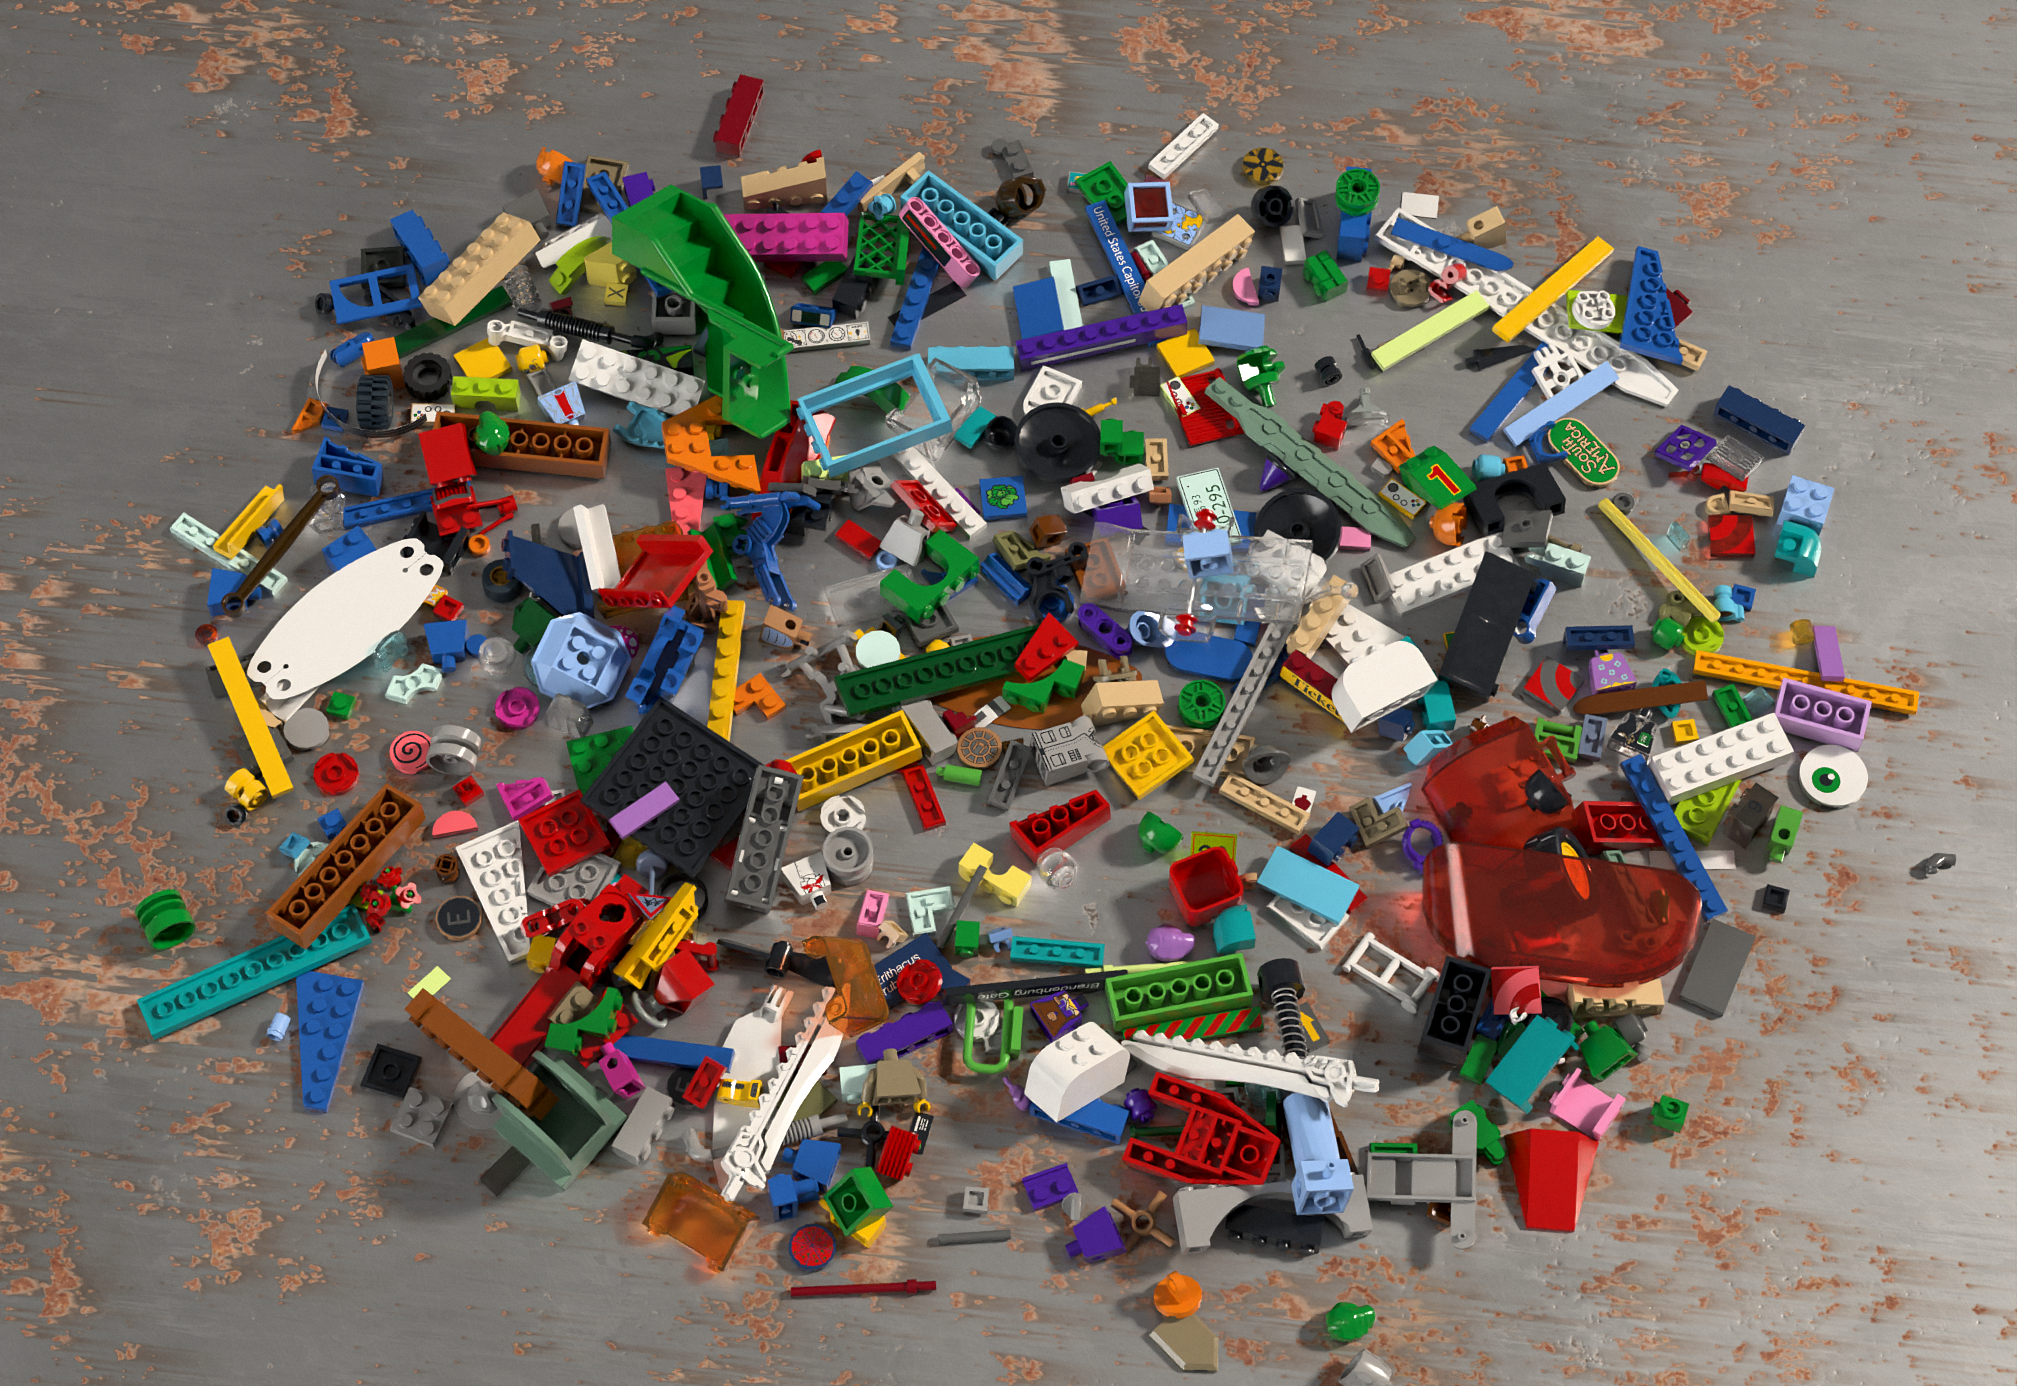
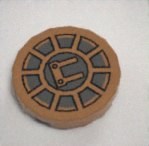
[957,727,1002,770]

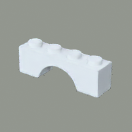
[1061,464,1154,513]

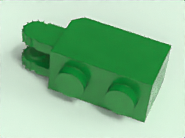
[1447,1099,1505,1167]

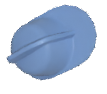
[1125,611,1176,648]

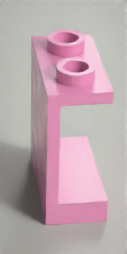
[1549,1068,1626,1142]

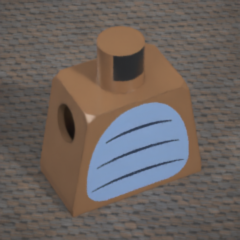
[758,605,813,651]

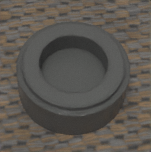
[1612,493,1635,515]

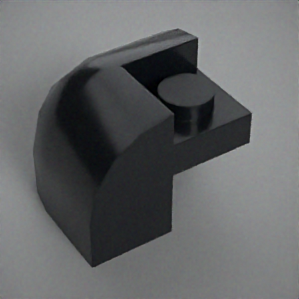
[784,491,835,536]

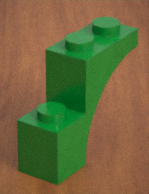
[1002,659,1085,713]
[545,987,623,1057]

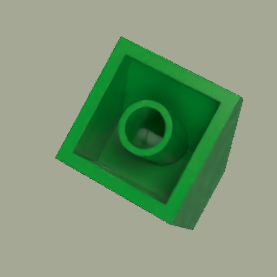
[823,1167,893,1236]

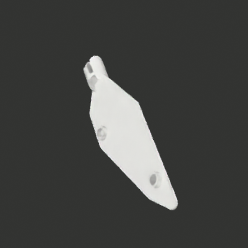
[712,984,794,1190]

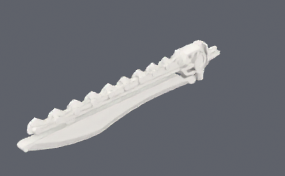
[721,984,849,1202]
[1121,1030,1379,1107]

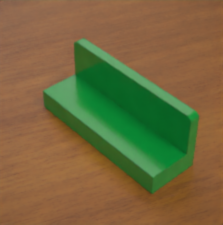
[687,523,737,591]

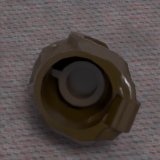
[996,176,1047,220]

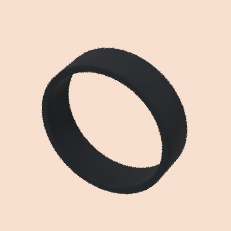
[657,873,708,923]

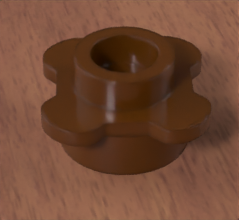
[1470,715,1489,742]

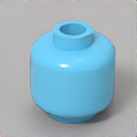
[1472,454,1505,482]

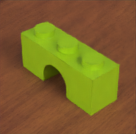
[451,376,521,411]

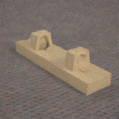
[858,152,925,213]

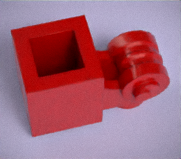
[1312,401,1347,450]

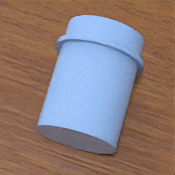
[266,1013,291,1041]

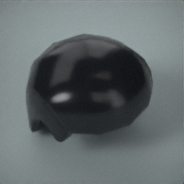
[985,416,1017,451]

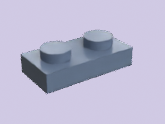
[1577,714,1608,762]

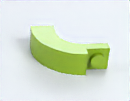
[548,236,612,295]

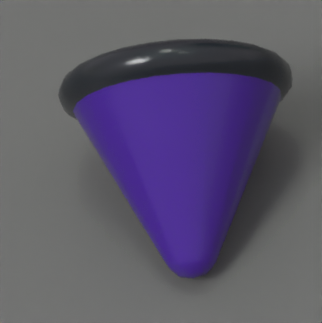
[1260,454,1296,491]

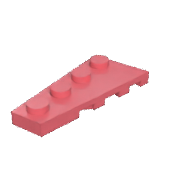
[665,467,707,535]

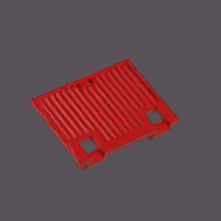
[1166,368,1244,446]

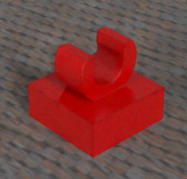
[452,775,485,808]

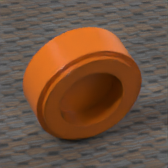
[468,534,490,557]

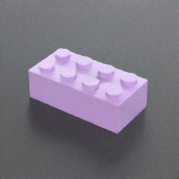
[1773,678,1872,752]

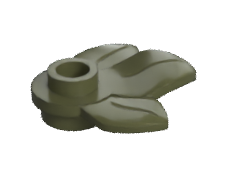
[1658,590,1703,628]

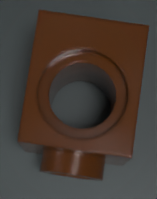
[1029,514,1067,548]

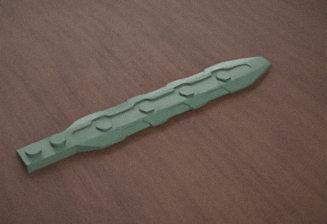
[1205,377,1416,549]

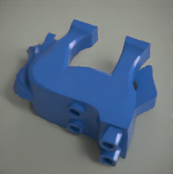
[625,605,704,714]

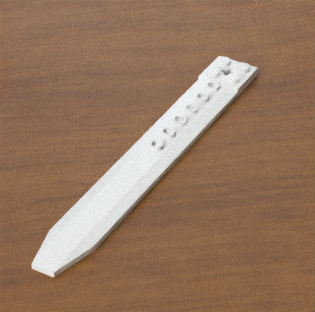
[1374,207,1678,407]

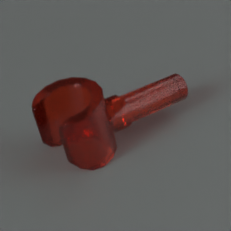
[1668,465,1701,482]

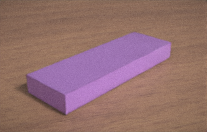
[1812,625,1845,682]
[609,782,679,839]

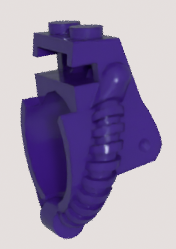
[1402,818,1448,876]

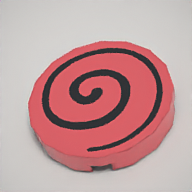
[390,731,431,775]

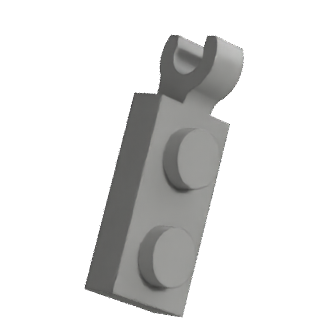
[805,722,866,743]

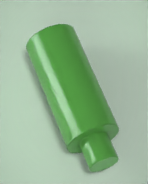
[936,764,982,786]

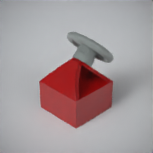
[631,947,715,1028]

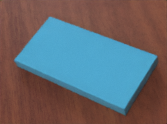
[1256,846,1360,925]

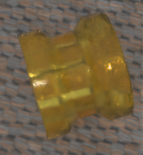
[1789,619,1815,645]

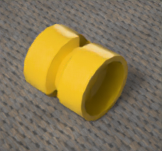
[225,768,269,811]

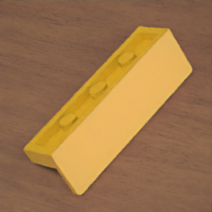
[213,484,284,560]

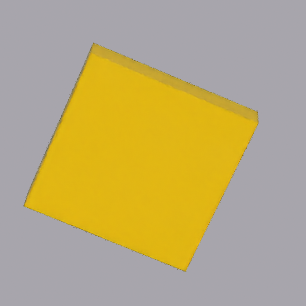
[1157,328,1215,378]
[453,338,512,378]

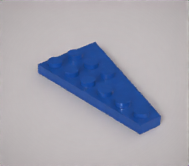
[1619,246,1683,365]

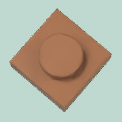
[1147,487,1172,505]

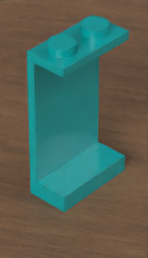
[1485,1015,1579,1114]

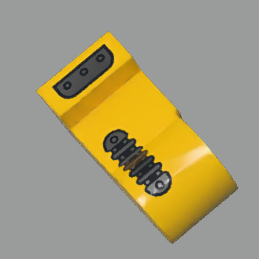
[717,1079,764,1108]

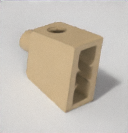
[1456,206,1507,249]

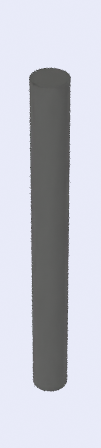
[935,864,987,950]

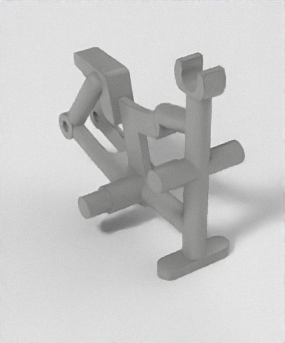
[777,629,867,724]

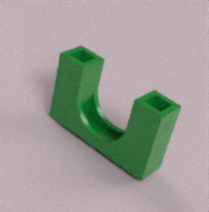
[880,529,980,624]

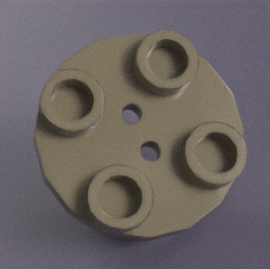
[1390,269,1431,307]
[1093,656,1137,683]

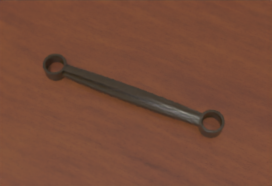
[221,475,340,618]

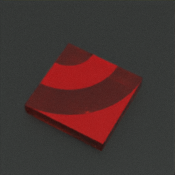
[1707,515,1756,557]

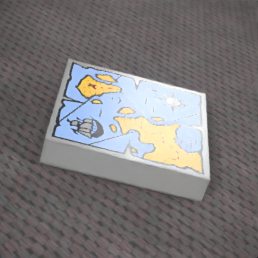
[1152,202,1208,251]

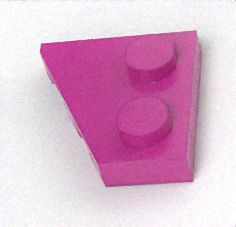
[496,777,555,821]

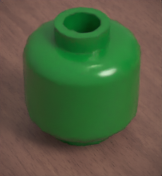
[1650,617,1685,650]

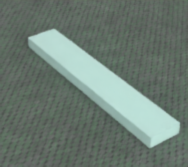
[170,512,288,596]

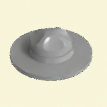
[453,1071,507,1129]

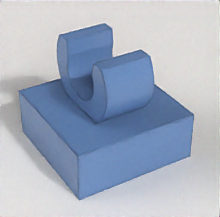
[985,926,1013,952]

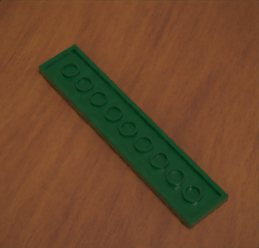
[834,623,1058,718]

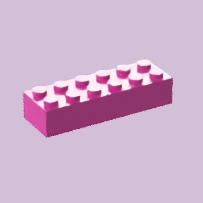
[723,213,848,262]

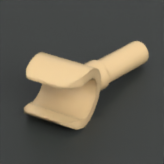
[1387,255,1405,272]

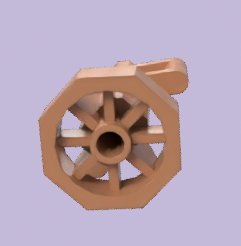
[683,561,728,635]

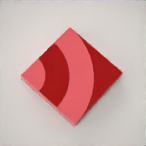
[1491,966,1542,1015]

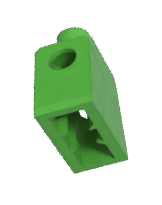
[1766,805,1803,863]

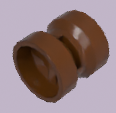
[435,854,460,884]

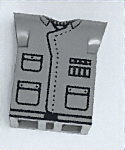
[1030,715,1110,786]

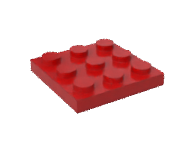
[518,789,611,877]

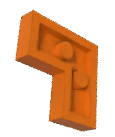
[733,673,786,720]

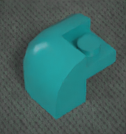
[1774,520,1821,577]
[1212,904,1256,956]

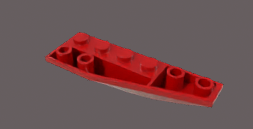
[751,400,836,521]

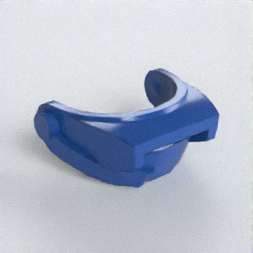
[1529,421,1568,464]

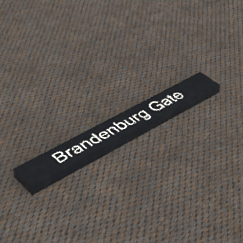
[942,969,1128,1006]

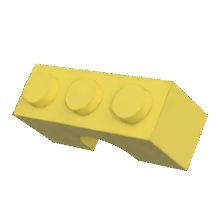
[959,842,1032,907]

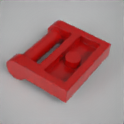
[674,939,720,973]

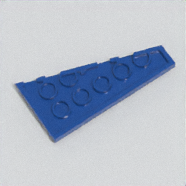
[296,971,364,1113]

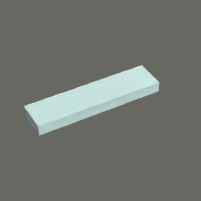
[1134,240,1195,310]
[1049,259,1083,330]

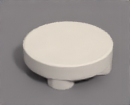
[1572,291,1615,329]

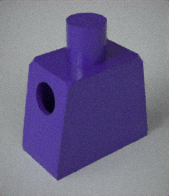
[1065,1206,1127,1263]

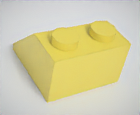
[584,242,637,287]

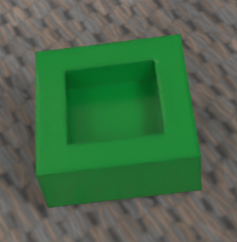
[326,691,356,720]

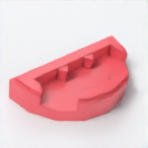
[432,811,478,839]

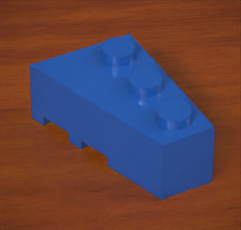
[312,436,384,497]

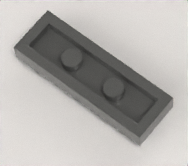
[987,739,1032,811]

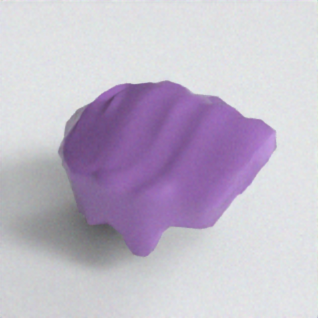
[1146,924,1195,963]

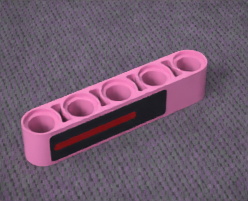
[899,197,980,288]

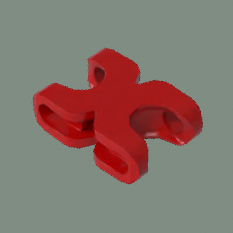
[520,898,592,937]

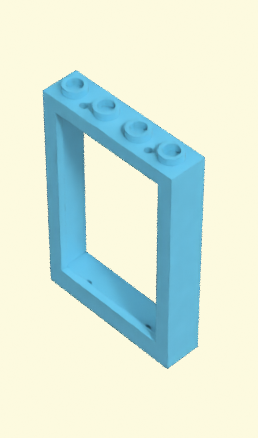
[796,353,953,478]

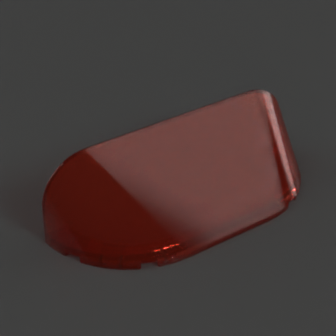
[1422,842,1702,988]

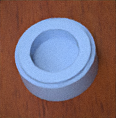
[876,550,898,573]

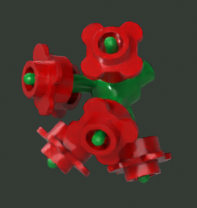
[359,866,422,932]

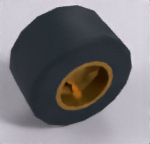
[481,559,523,603]

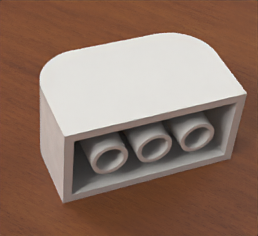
[1332,641,1438,733]
[1024,1022,1130,1122]

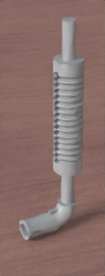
[682,1112,847,1163]

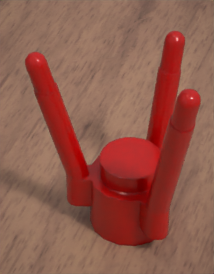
[466,495,518,535]

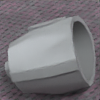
[1337,1348,1393,1386]

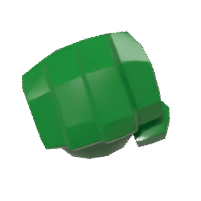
[1236,345,1285,408]

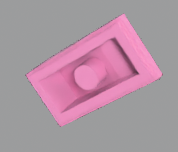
[856,890,889,939]

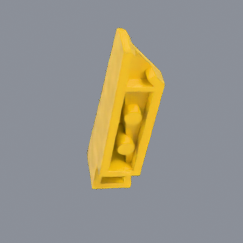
[613,883,698,989]

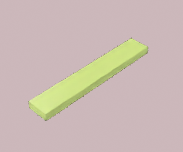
[1371,290,1489,371]

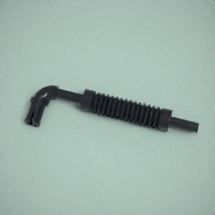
[517,308,664,349]

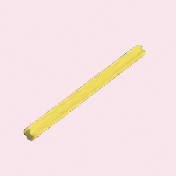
[1598,498,1721,623]

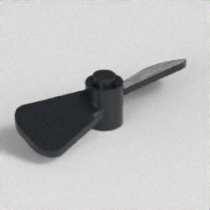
[717,938,844,988]

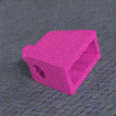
[598,1042,646,1100]

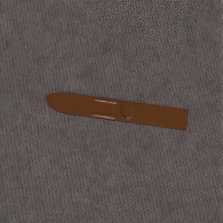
[1573,680,1708,715]

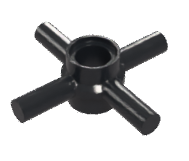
[837,1102,889,1170]

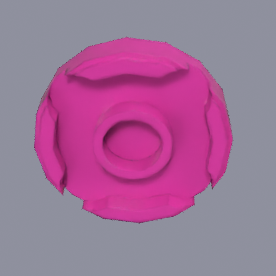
[495,687,540,730]

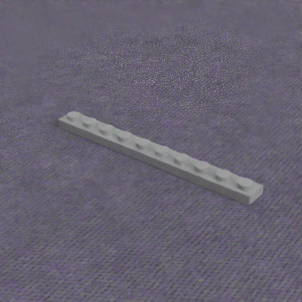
[1193,595,1305,787]

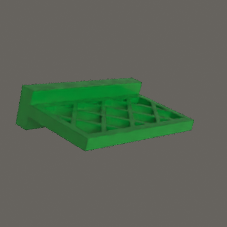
[853,212,910,286]

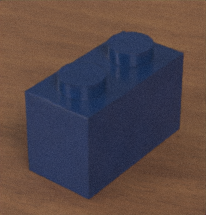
[1307,812,1360,867]

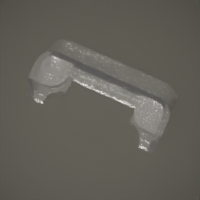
[885,358,982,461]

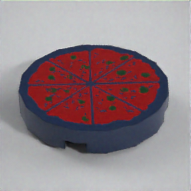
[788,1224,836,1272]

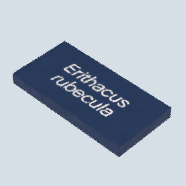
[849,933,952,1019]

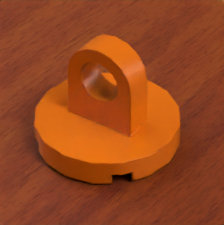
[1154,1271,1202,1319]

